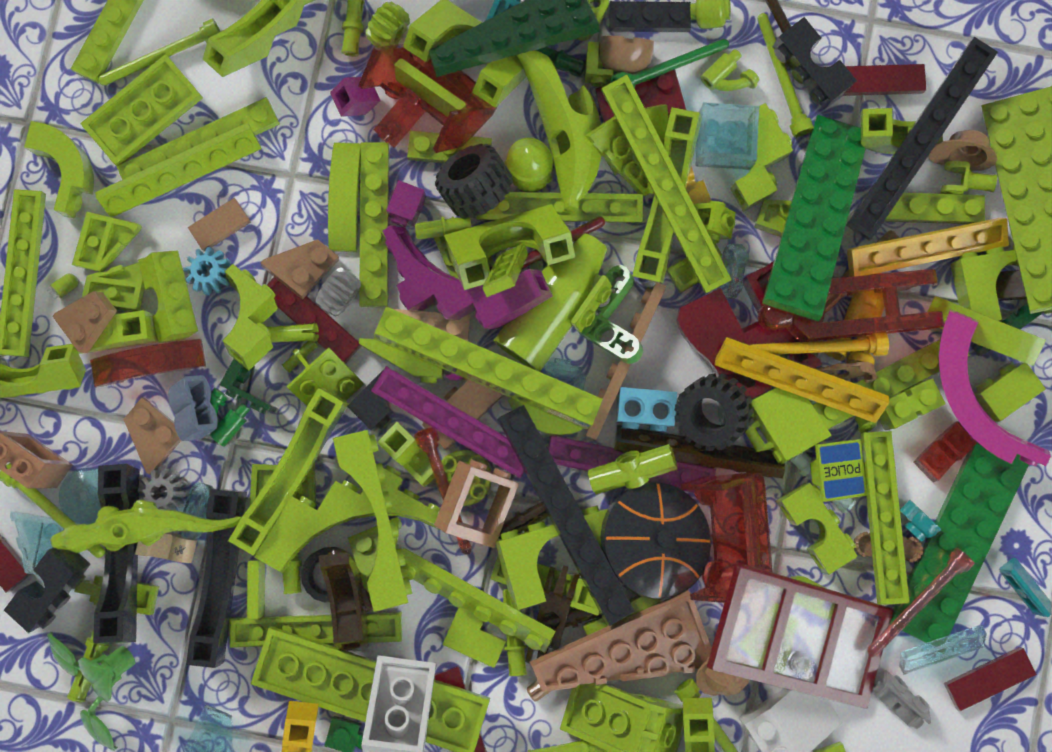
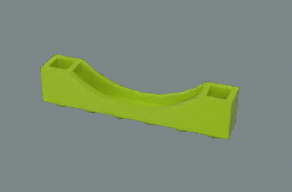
[632,107,702,283]
[228,388,349,556]
[333,430,413,612]

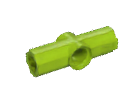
[588,444,678,495]

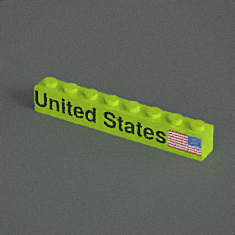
[374,306,603,429]

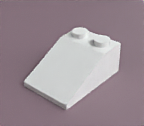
[361,656,436,752]
[738,672,843,752]

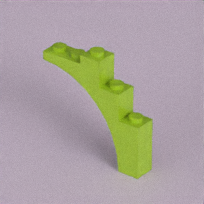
[203,0,315,77]
[254,465,440,573]

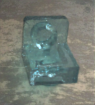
[546,358,586,391]

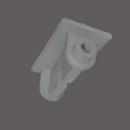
[873,670,931,729]

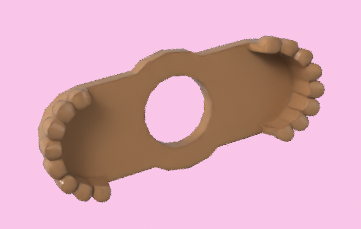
[814,362,877,383]
[854,532,923,562]

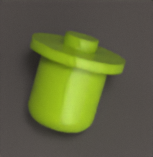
[855,416,877,433]

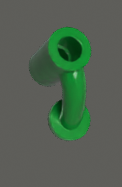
[209,387,251,447]

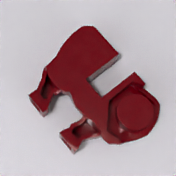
[676,261,825,399]

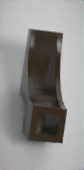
[319,550,368,651]

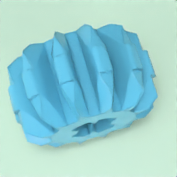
[183,247,231,295]

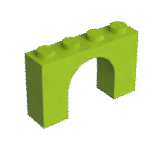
[403,0,526,108]
[444,204,575,290]
[950,246,1052,321]
[495,505,608,610]

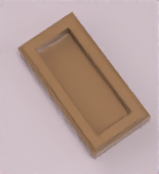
[188,198,251,252]

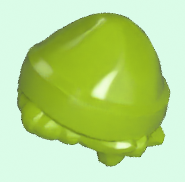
[505,138,554,192]

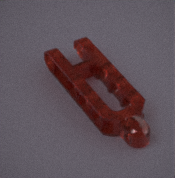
[757,269,944,342]

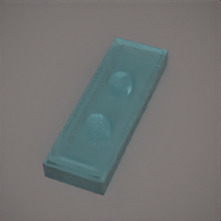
[899,625,987,675]

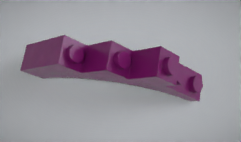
[383,225,553,329]

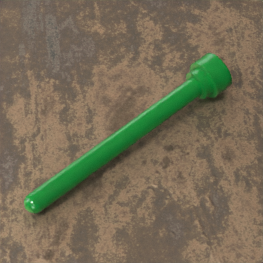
[611,39,729,88]

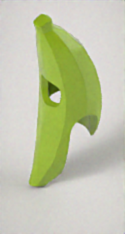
[517,50,602,212]

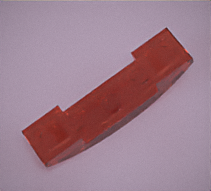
[90,339,206,388]

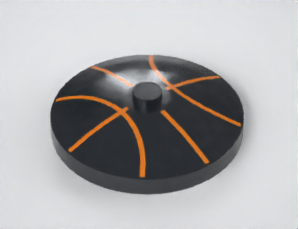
[600,482,711,599]

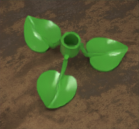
[47,632,136,751]

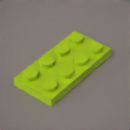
[80,54,203,166]

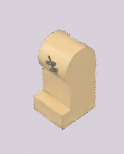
[135,532,197,563]

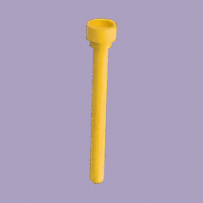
[750,333,889,356]

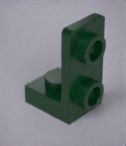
[219,358,277,414]

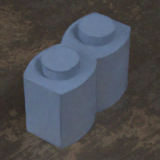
[168,375,217,441]

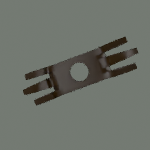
[525,565,580,664]

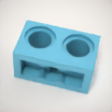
[616,387,677,432]

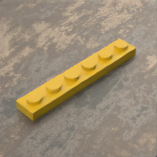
[847,218,1009,278]
[715,337,889,423]

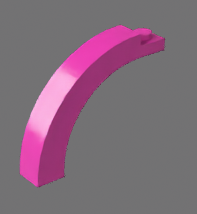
[939,309,1051,466]

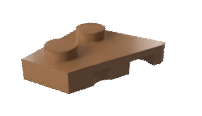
[260,239,339,300]
[52,291,117,353]
[123,397,181,475]

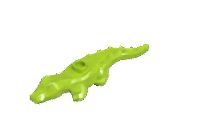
[50,500,242,553]

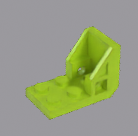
[560,683,684,752]

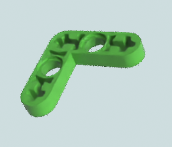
[578,265,643,364]

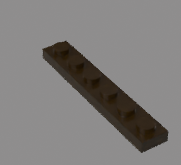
[614,425,786,479]

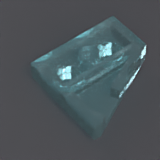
[10,511,64,575]
[183,704,233,752]

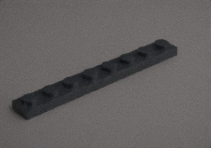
[846,37,998,241]
[497,405,635,626]

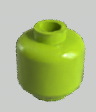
[690,0,731,29]

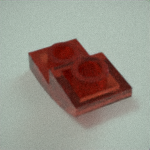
[913,421,977,482]

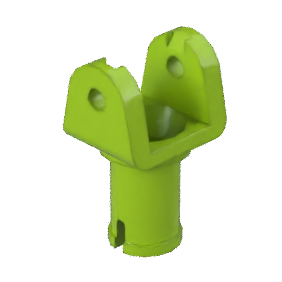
[940,161,997,194]

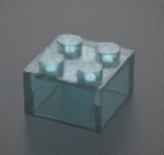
[695,102,759,170]

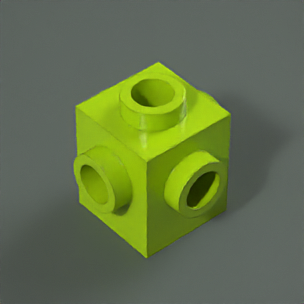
[694,201,736,243]

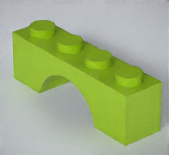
[0,344,86,398]

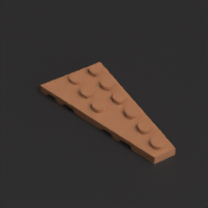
[530,590,712,692]

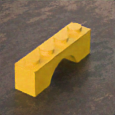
[282,701,319,752]

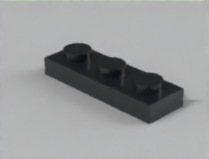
[609,1,691,32]

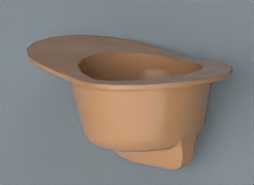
[928,130,997,171]

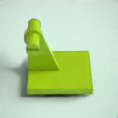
[281,341,364,406]

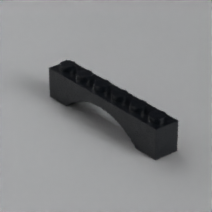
[93,464,140,644]
[186,488,247,668]

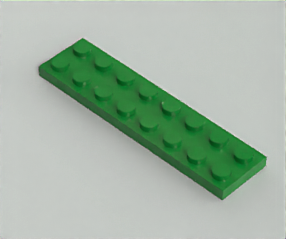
[762,114,866,321]
[890,439,1029,651]

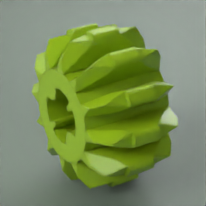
[366,2,410,51]

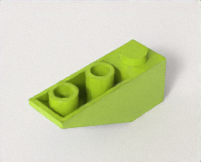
[78,310,158,354]

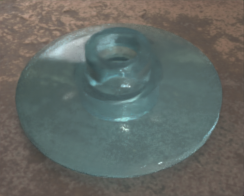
[59,468,101,524]

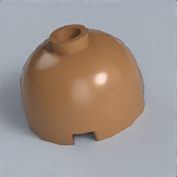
[599,36,654,75]

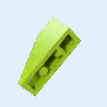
[359,338,445,384]

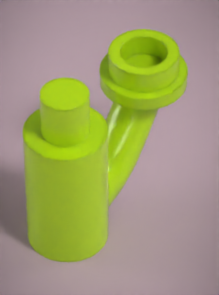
[700,49,760,91]

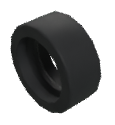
[301,547,357,603]

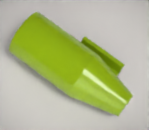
[493,233,612,372]

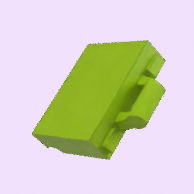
[745,387,832,464]

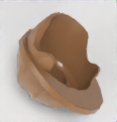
[696,645,750,697]

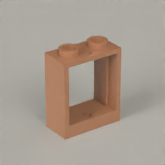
[0,431,73,488]
[434,459,519,548]

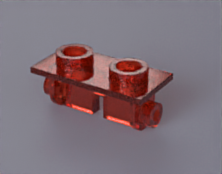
[373,88,430,148]

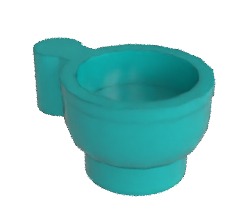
[900,500,941,542]

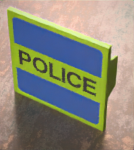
[810,439,867,502]

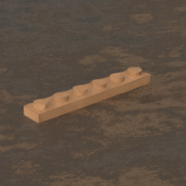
[585,282,667,441]

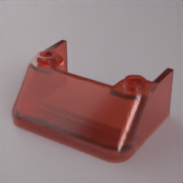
[358,44,498,153]
[680,473,773,603]

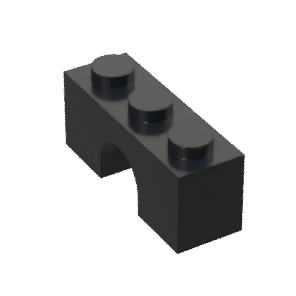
[772,17,857,110]
[4,548,91,634]

